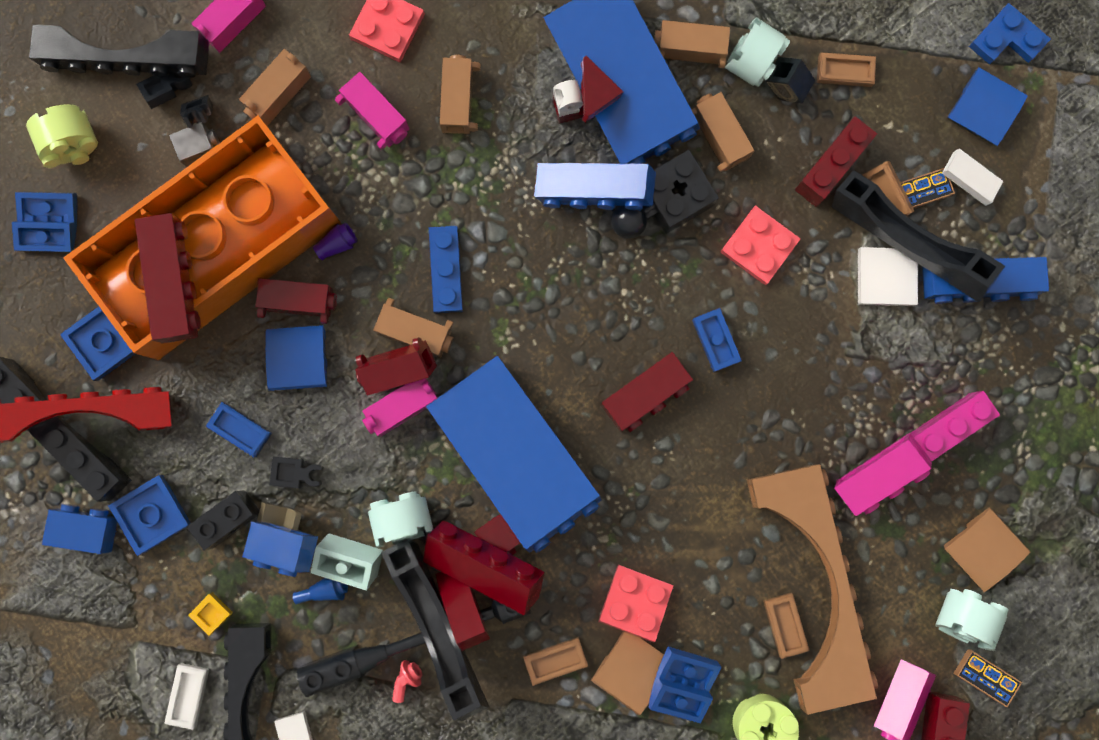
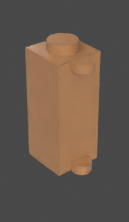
[654,20,730,68]
[239,49,311,126]
[440,55,481,134]
[692,92,755,172]
[373,298,454,358]

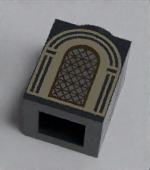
[765,57,815,104]

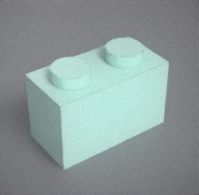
[311,533,383,591]

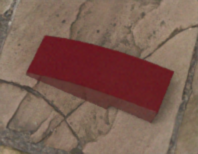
[435,572,490,651]

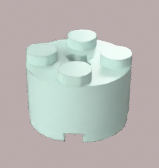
[725,17,790,87]
[368,491,433,547]
[935,589,1009,651]

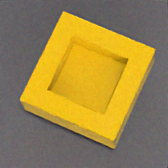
[188,592,233,636]

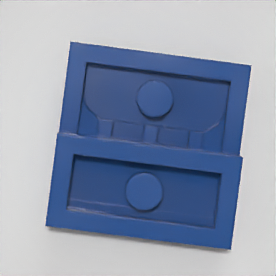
[947,67,1028,146]
[12,192,77,252]
[265,325,327,391]
[648,647,722,724]

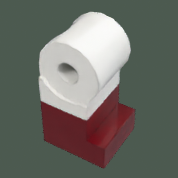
[553,80,584,124]

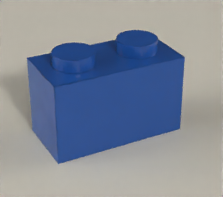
[42,504,117,554]
[242,522,318,577]

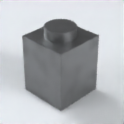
[169,122,220,167]

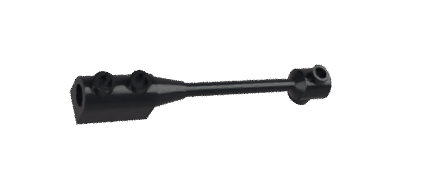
[297,599,531,697]

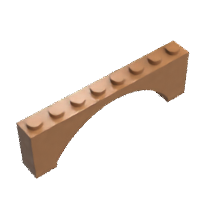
[746,464,878,715]

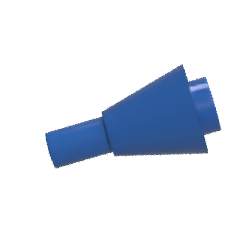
[293,578,348,604]

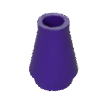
[313,223,358,261]

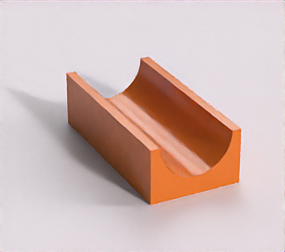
[63,115,342,360]

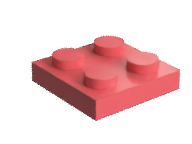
[349,0,425,63]
[720,206,801,285]
[598,565,673,642]

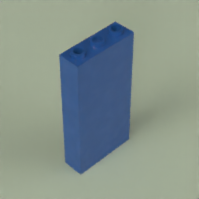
[543,0,700,164]
[426,356,602,553]

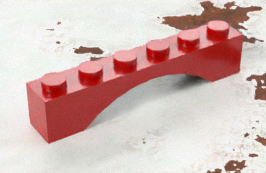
[0,387,171,443]

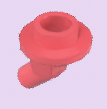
[392,660,422,703]

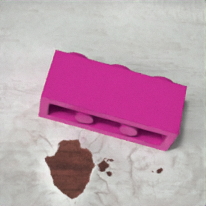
[911,391,1000,461]
[834,433,932,516]

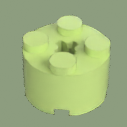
[26,104,98,168]
[732,694,799,740]

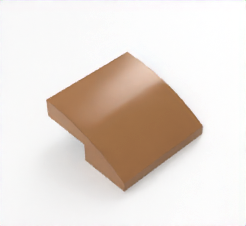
[944,507,1030,593]
[591,631,664,715]

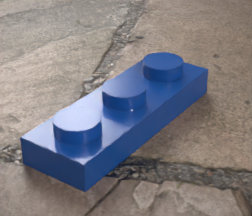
[429,226,463,313]

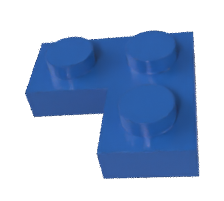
[969,3,1051,65]

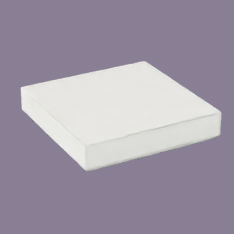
[858,247,918,306]

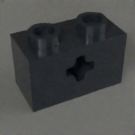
[187,490,260,551]

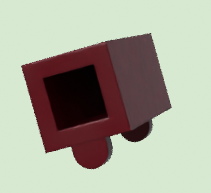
[255,279,337,324]
[355,337,437,395]

